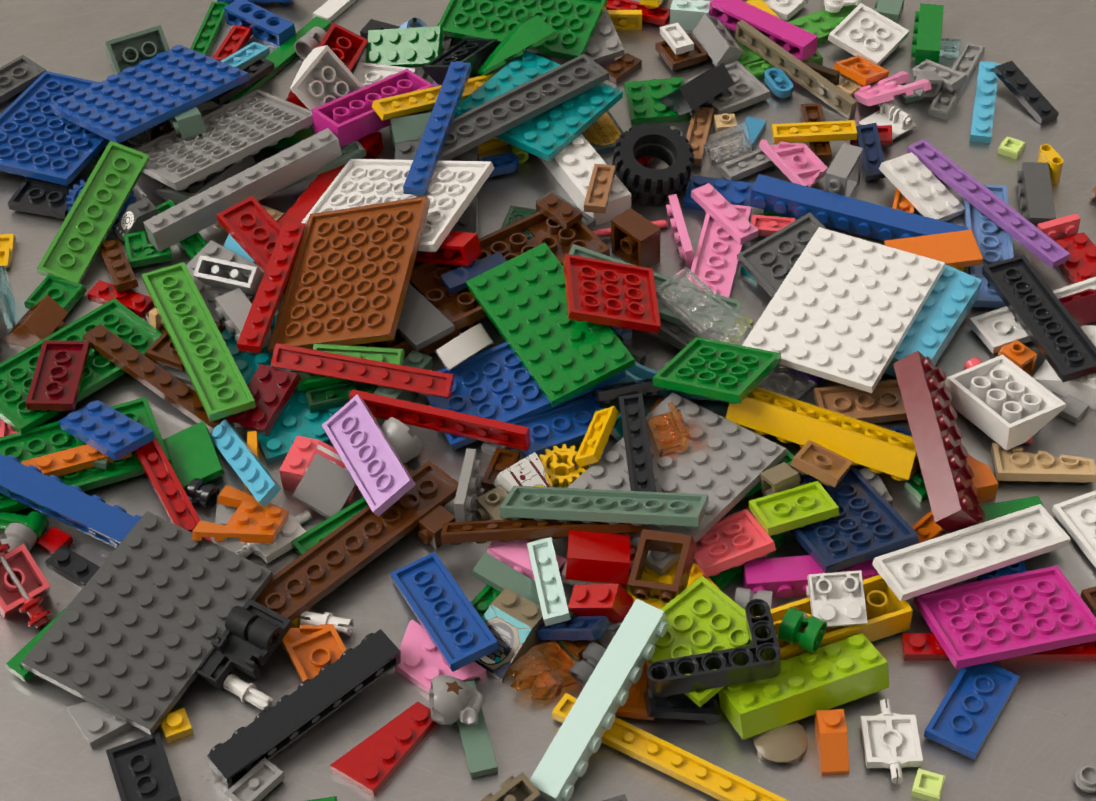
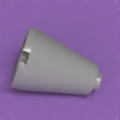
[381,417,424,465]

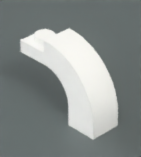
[436,323,494,372]

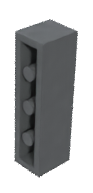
[1017,162,1056,227]

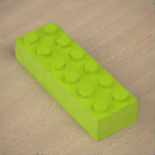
[718,633,889,740]

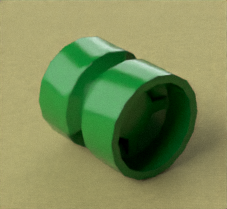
[778,607,827,653]

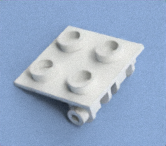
[859,101,917,140]

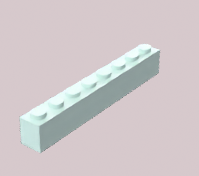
[530,598,669,801]

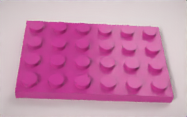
[913,566,1096,669]

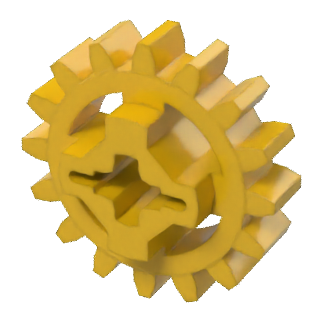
[539,444,589,488]

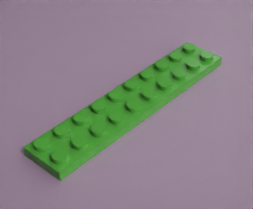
[141,262,256,422]

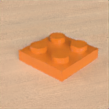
[833,55,889,86]

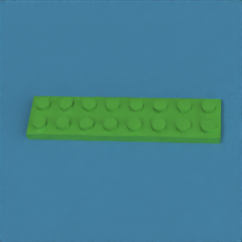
[735,5,857,65]
[37,141,149,284]

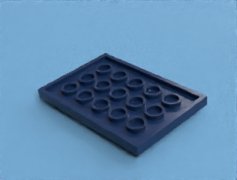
[758,465,919,573]

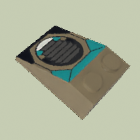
[474,588,544,682]

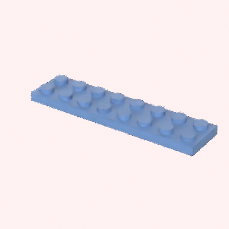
[963,184,1014,308]

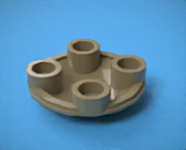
[753,721,808,764]

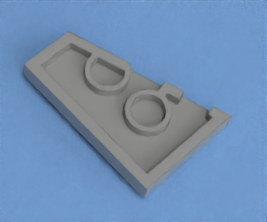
[67,702,134,749]

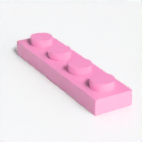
[691,183,758,245]
[666,194,694,268]

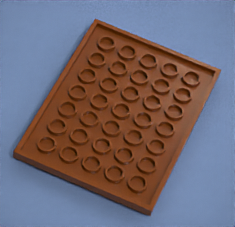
[267,196,431,355]

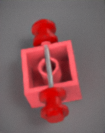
[0,532,52,629]

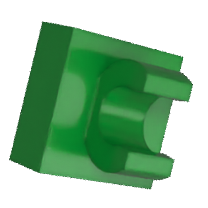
[905,472,928,502]

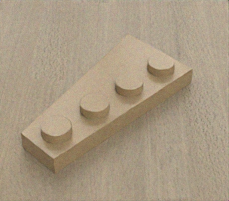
[991,443,1096,483]

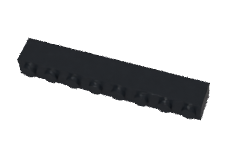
[207,629,401,789]

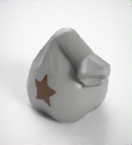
[429,675,485,726]

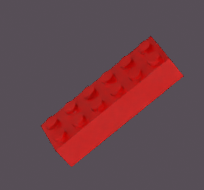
[286,22,368,110]

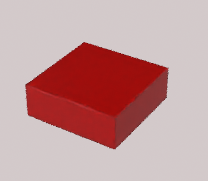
[37,526,73,555]

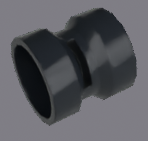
[186,478,220,509]

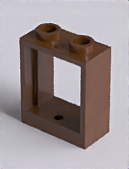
[628,529,697,603]

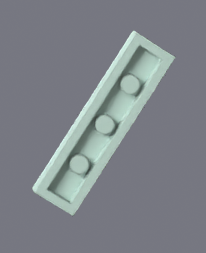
[527,537,571,626]

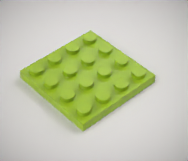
[646,576,765,707]

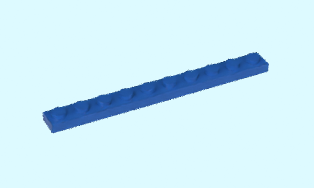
[403,61,471,195]

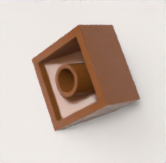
[4,295,68,348]

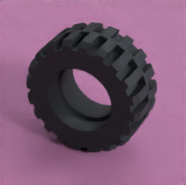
[612,122,694,204]

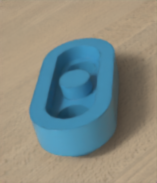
[764,68,793,98]

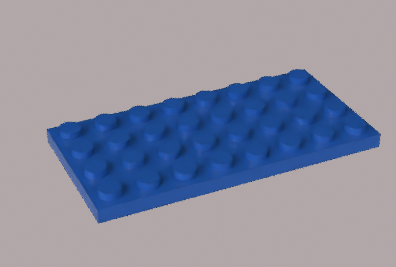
[426,342,626,450]

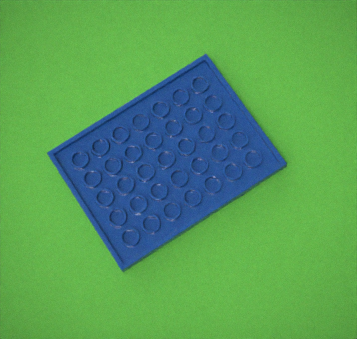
[50,45,250,144]
[0,71,110,186]

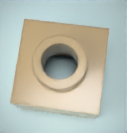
[714,113,737,141]

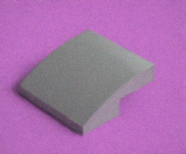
[291,454,356,518]

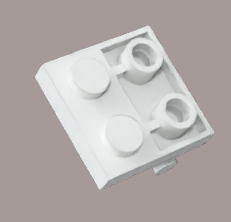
[806,570,868,628]

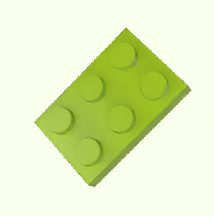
[749,481,839,536]

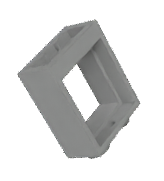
[824,143,863,198]

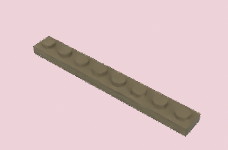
[735,20,858,120]

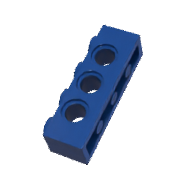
[224,0,296,48]

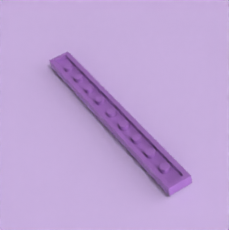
[907,139,1070,269]

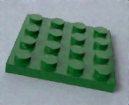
[653,337,781,404]

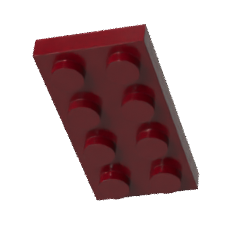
[26,340,90,411]

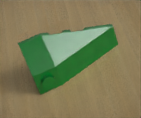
[476,14,556,76]

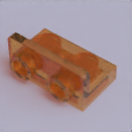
[646,402,690,457]

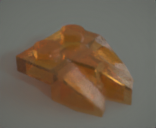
[506,641,577,701]

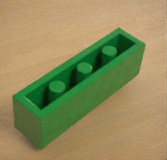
[911,3,944,65]

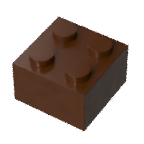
[611,208,661,268]

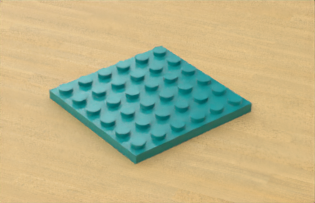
[454,50,623,162]

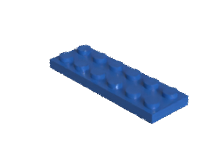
[390,552,500,672]

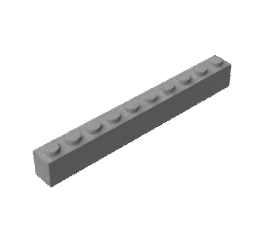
[143,128,342,252]

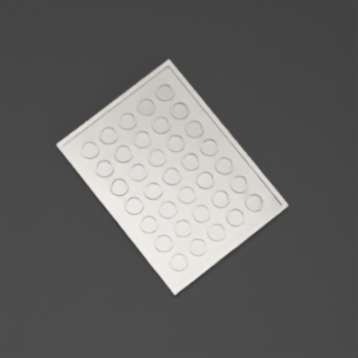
[301,159,494,252]
[742,227,945,393]

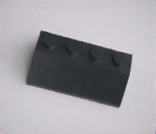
[423,39,498,85]

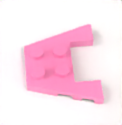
[854,71,932,107]

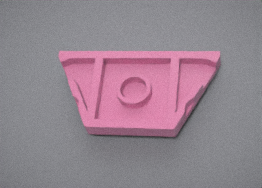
[759,140,828,187]
[395,619,487,694]

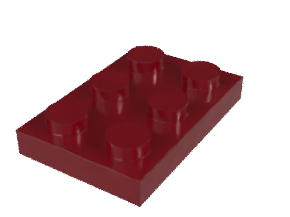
[227,364,301,435]

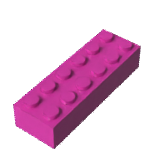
[312,69,433,148]

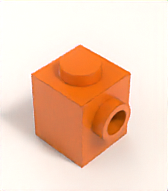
[998,339,1037,374]

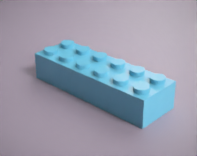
[884,264,982,378]

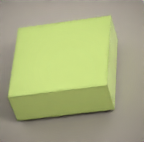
[997,136,1026,160]
[911,768,946,801]

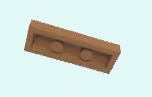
[584,164,616,214]

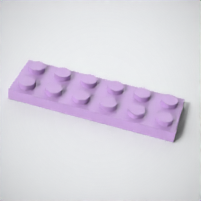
[322,394,416,517]

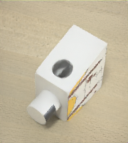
[493,452,553,494]

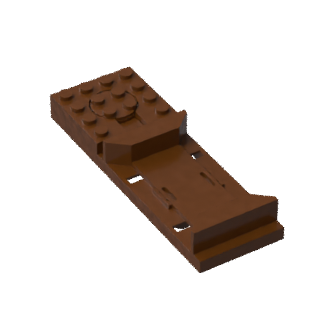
[360,212,610,359]

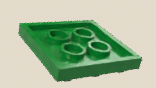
[624,77,692,125]

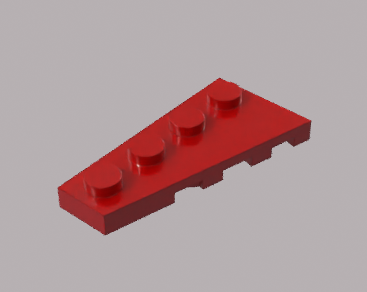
[330,702,437,797]

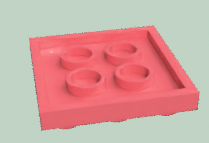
[693,509,776,578]

